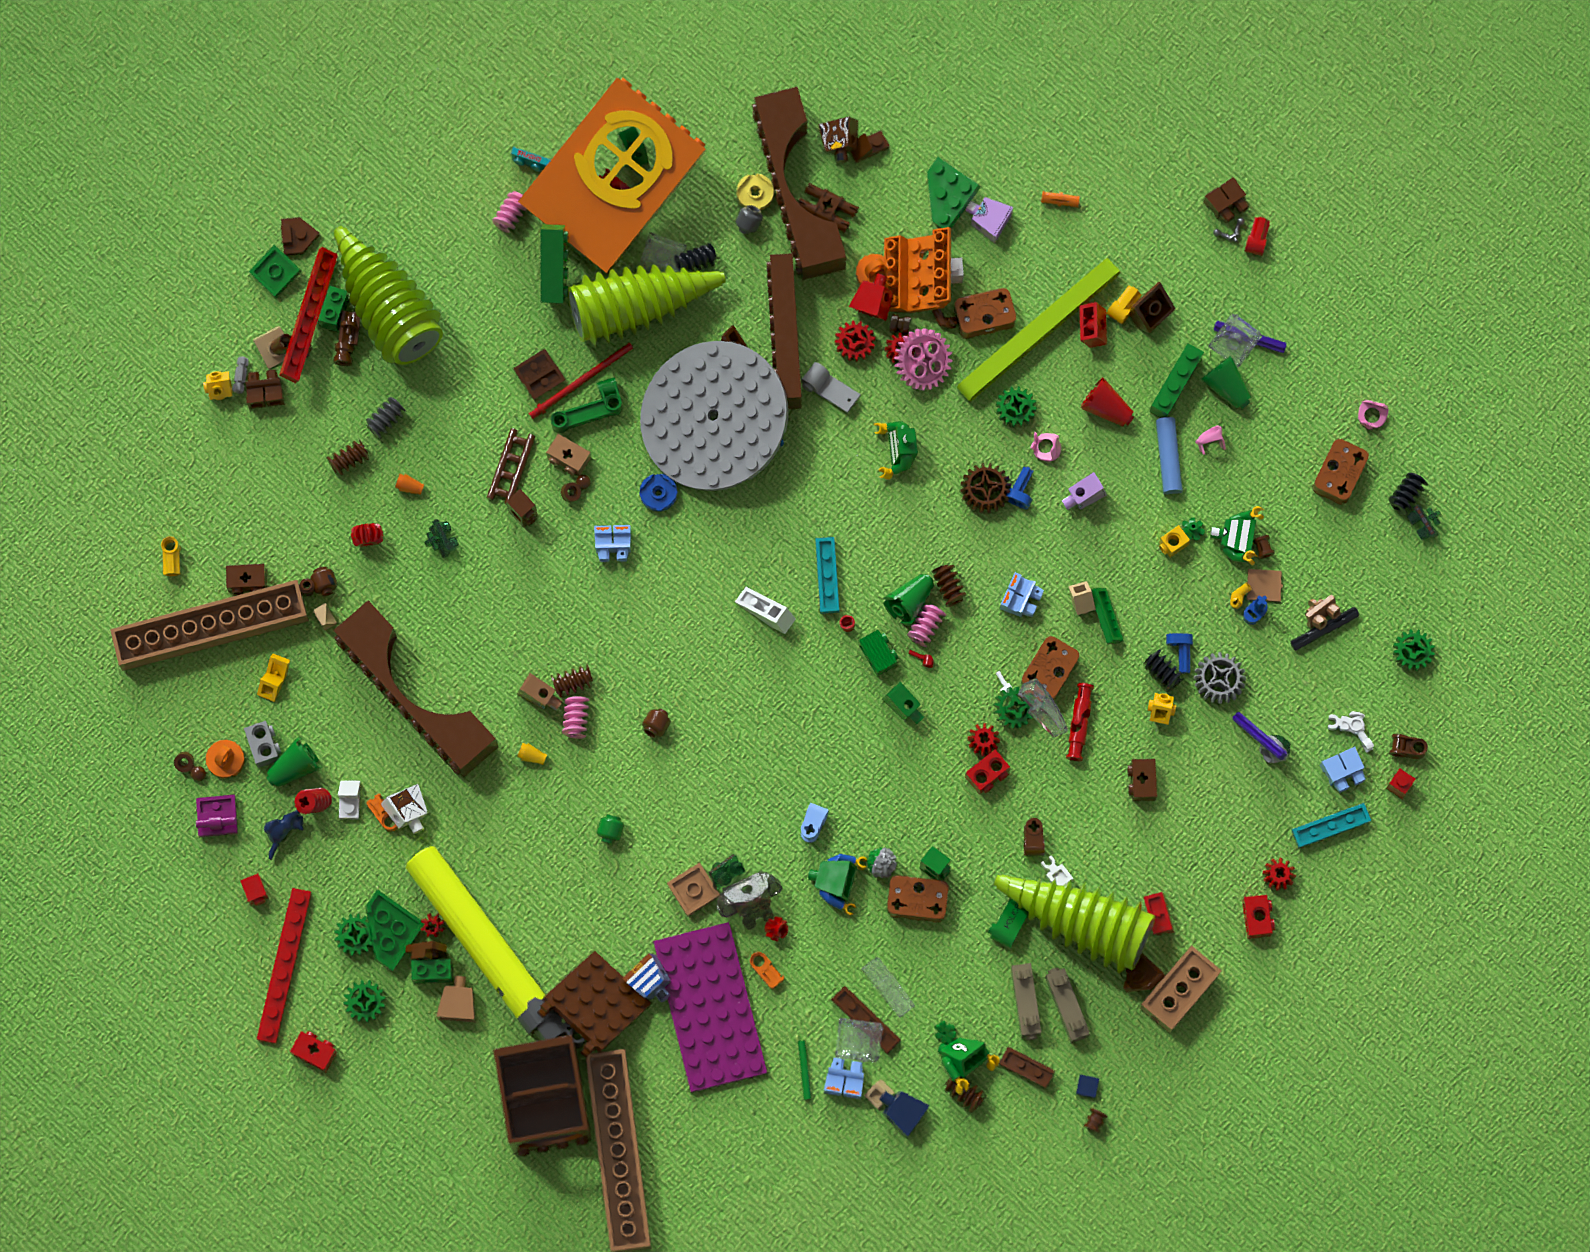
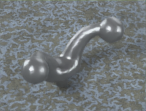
[1213,218,1245,243]

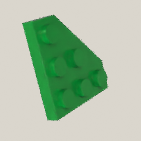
[927,157,981,229]
[365,889,424,971]

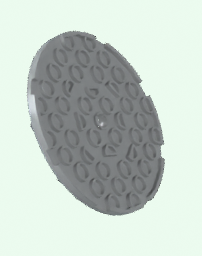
[640,341,788,491]

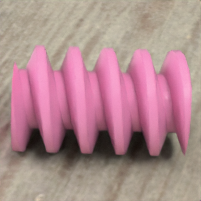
[492,191,527,233]
[907,605,946,647]
[562,696,589,739]

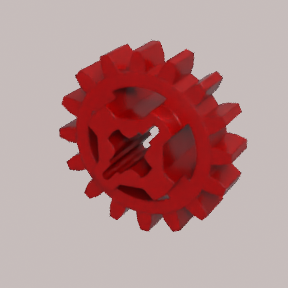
[835,320,875,362]

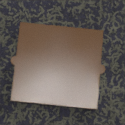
[1247,569,1283,602]

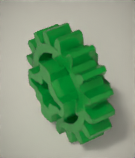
[996,386,1037,428]
[1393,629,1435,671]
[993,687,1035,729]
[334,913,373,957]
[343,979,386,1023]

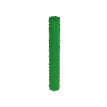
[798,1040,811,1100]

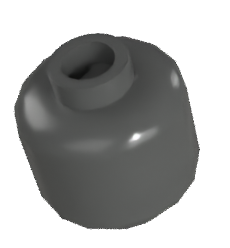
[735,205,763,234]

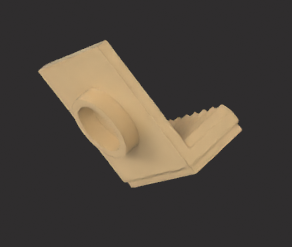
[253,326,286,369]

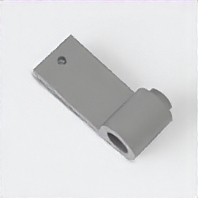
[801,362,861,413]

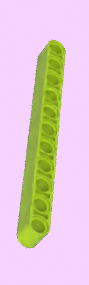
[957,258,1121,402]

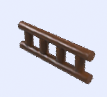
[486,428,536,505]

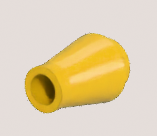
[517,743,547,765]

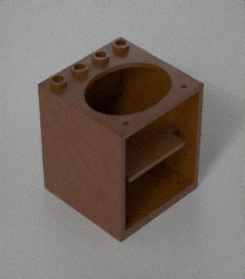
[493,1035,592,1156]

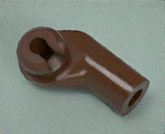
[932,309,958,329]

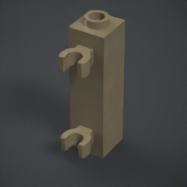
[1011,963,1041,1041]
[1045,967,1090,1044]

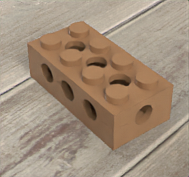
[1140,945,1222,1033]

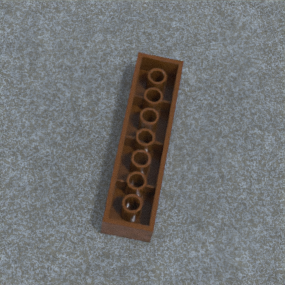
[766,253,802,409]

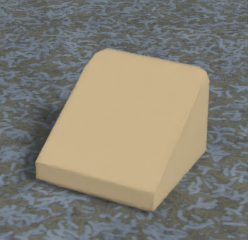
[864,1079,895,1109]

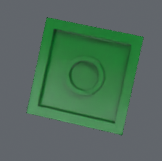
[249,245,302,298]

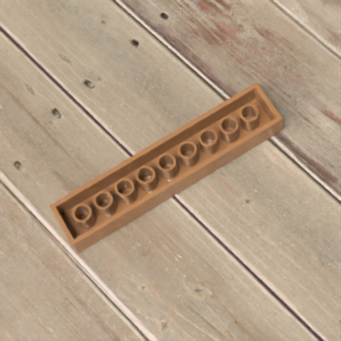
[110,580,309,671]
[586,1049,651,1252]

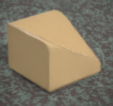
[314,603,337,630]

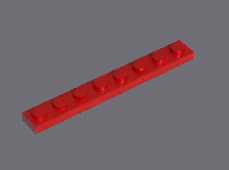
[279,247,338,384]
[256,888,312,1044]

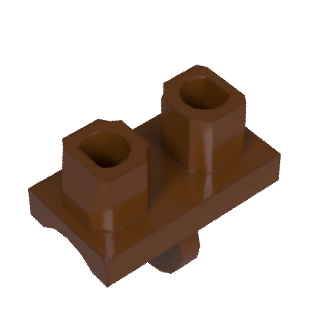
[338,311,361,346]

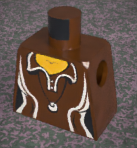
[818,116,858,163]

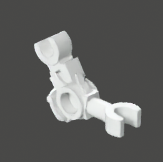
[1328,711,1374,753]

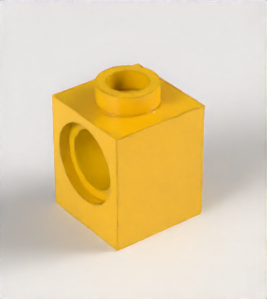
[1159,525,1190,558]

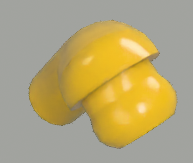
[1230,582,1252,609]

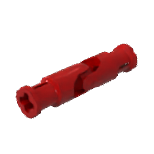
[1066,683,1094,762]

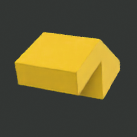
[257,653,290,702]

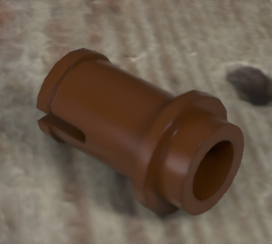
[299,578,315,596]

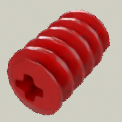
[294,788,332,814]

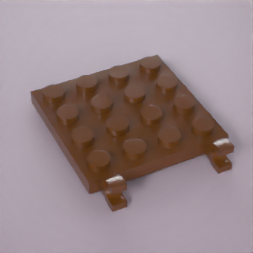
[537,951,652,1058]

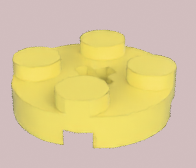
[737,174,774,210]

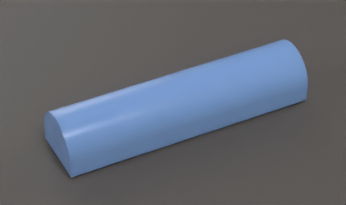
[1156,417,1183,494]

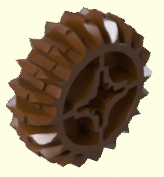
[960,463,1012,514]

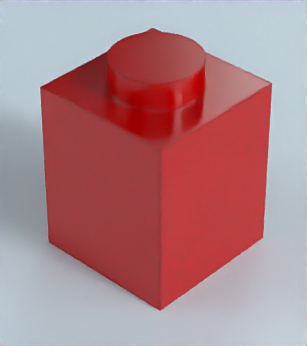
[1386,768,1416,799]
[240,873,269,906]

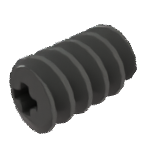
[366,397,406,439]

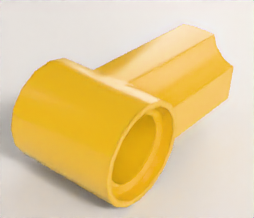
[1106,286,1142,325]
[161,536,181,576]

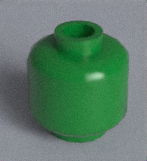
[597,814,624,844]

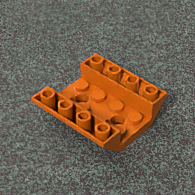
[884,227,951,313]

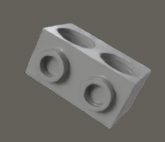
[244,721,282,768]

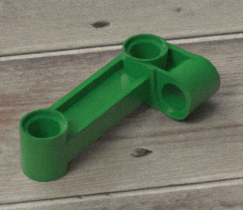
[551,377,623,433]

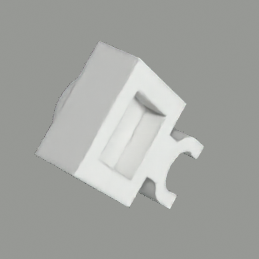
[1041,856,1073,885]

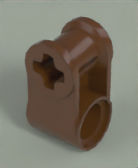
[1389,734,1428,760]
[1024,818,1045,856]

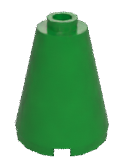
[1201,356,1251,409]
[883,574,934,626]
[266,737,322,787]

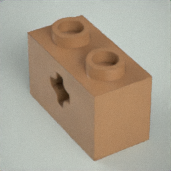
[546,434,591,476]

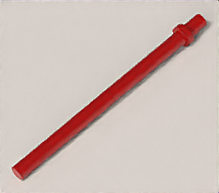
[528,343,633,419]

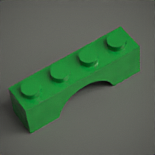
[1150,343,1204,418]

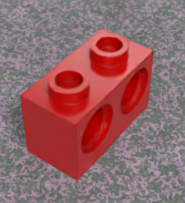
[965,749,1010,795]

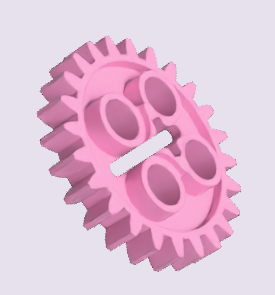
[894,328,953,390]

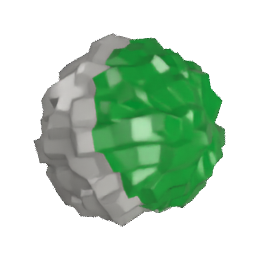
[866,847,897,878]

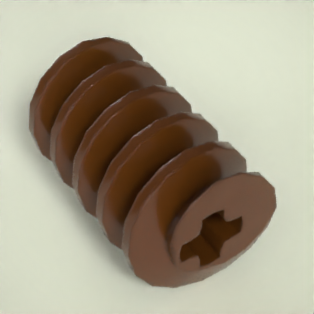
[326,439,369,476]
[931,565,967,607]
[551,664,593,698]
[944,1077,987,1113]

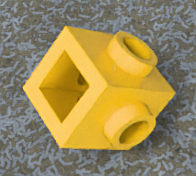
[203,371,232,400]
[1147,693,1176,725]

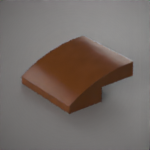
[513,348,566,400]

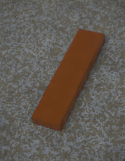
[831,986,901,1055]

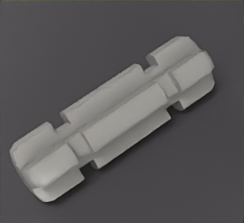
[232,357,249,393]

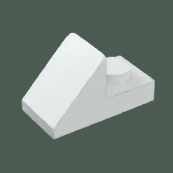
[338,781,360,819]

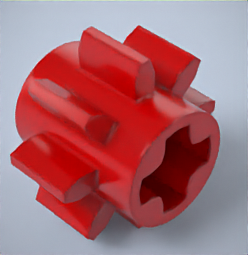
[421,913,445,937]
[764,916,789,942]

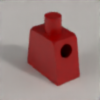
[849,273,893,321]

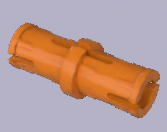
[1041,191,1080,208]

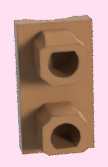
[1305,595,1341,630]

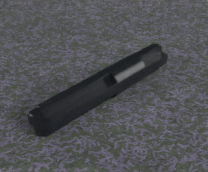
[1290,607,1359,651]

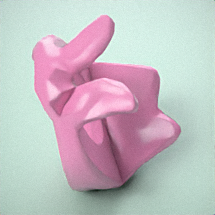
[1358,400,1389,430]
[1196,425,1226,455]
[1031,432,1061,462]

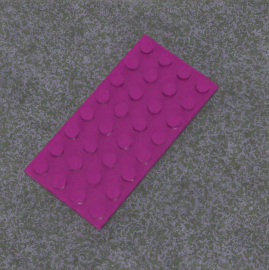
[653,922,767,1093]

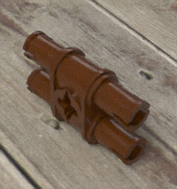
[798,182,859,233]

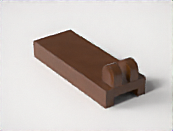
[999,1047,1055,1089]

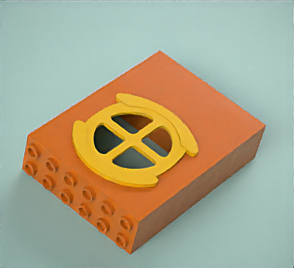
[518,78,706,274]

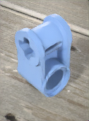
[801,803,829,843]

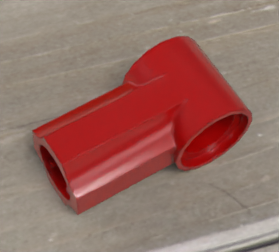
[1244,217,1270,256]

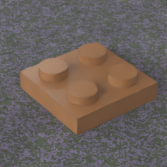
[667,862,720,917]

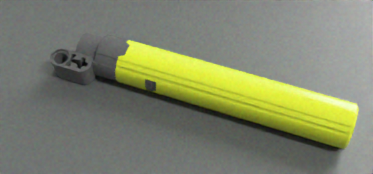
[405,846,585,1048]

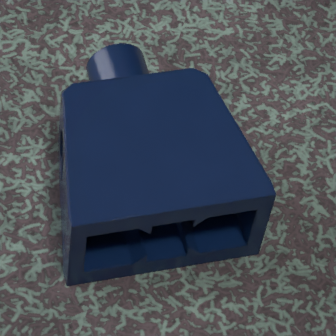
[879,1091,929,1137]

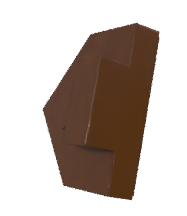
[281,217,320,256]
[405,941,448,960]
[1123,953,1165,992]

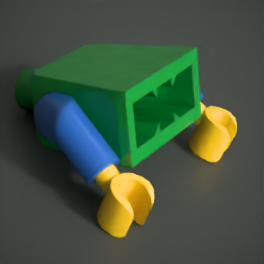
[808,854,867,915]

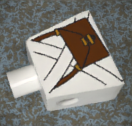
[381,784,427,834]

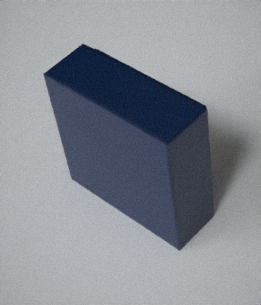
[1076,1074,1099,1098]

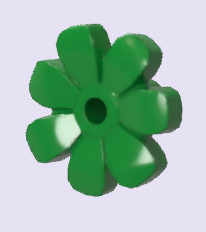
[1182,518,1205,541]
[935,1021,957,1044]

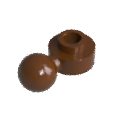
[561,474,591,502]
[174,752,206,782]

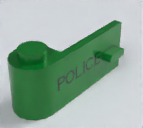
[988,898,1029,949]

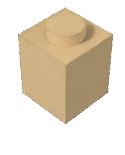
[1069,581,1096,615]

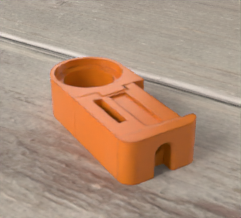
[366,793,398,832]
[750,952,784,990]

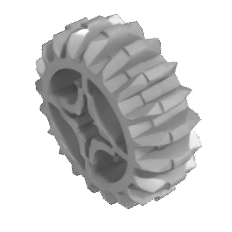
[1194,652,1246,704]

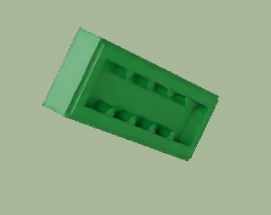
[1091,588,1124,644]

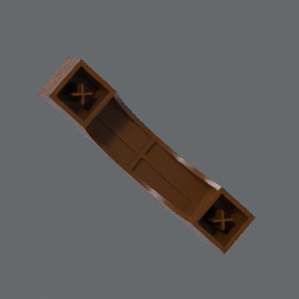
[752,86,846,280]
[333,600,498,777]

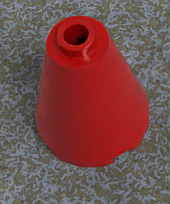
[1080,377,1134,427]

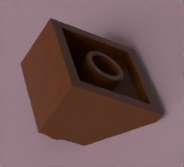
[1129,282,1176,334]

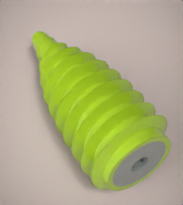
[333,226,443,365]
[568,264,726,348]
[994,875,1155,974]

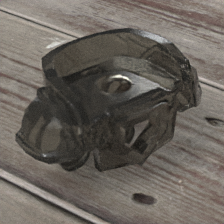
[717,870,783,930]

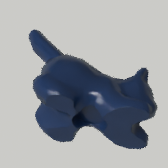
[264,810,304,860]

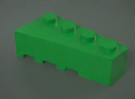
[540,224,569,303]

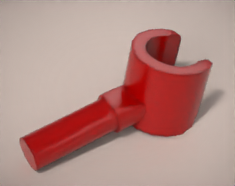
[908,650,934,668]

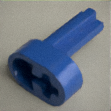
[1006,467,1034,509]
[1243,595,1268,625]
[1166,633,1193,674]

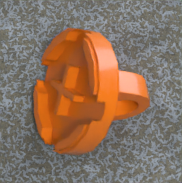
[856,254,885,285]
[206,740,245,779]

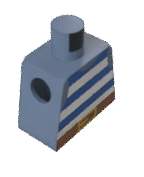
[622,953,671,1002]

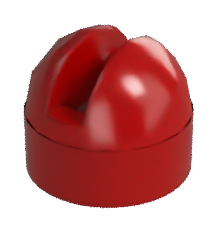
[839,615,855,632]

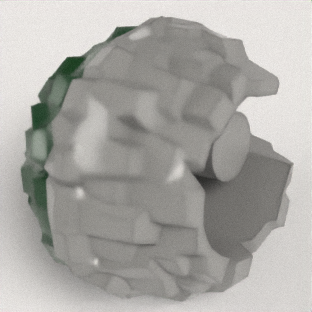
[1259,734,1291,763]

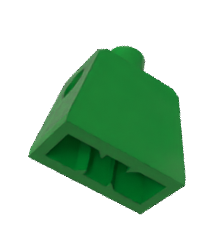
[617,127,649,170]
[882,682,925,725]

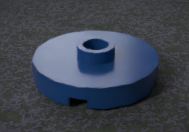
[640,474,677,512]

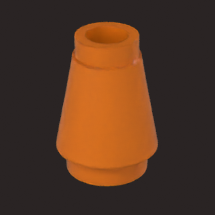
[395,474,424,495]

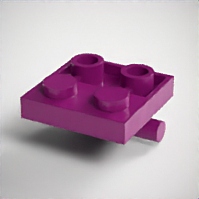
[196,794,238,837]

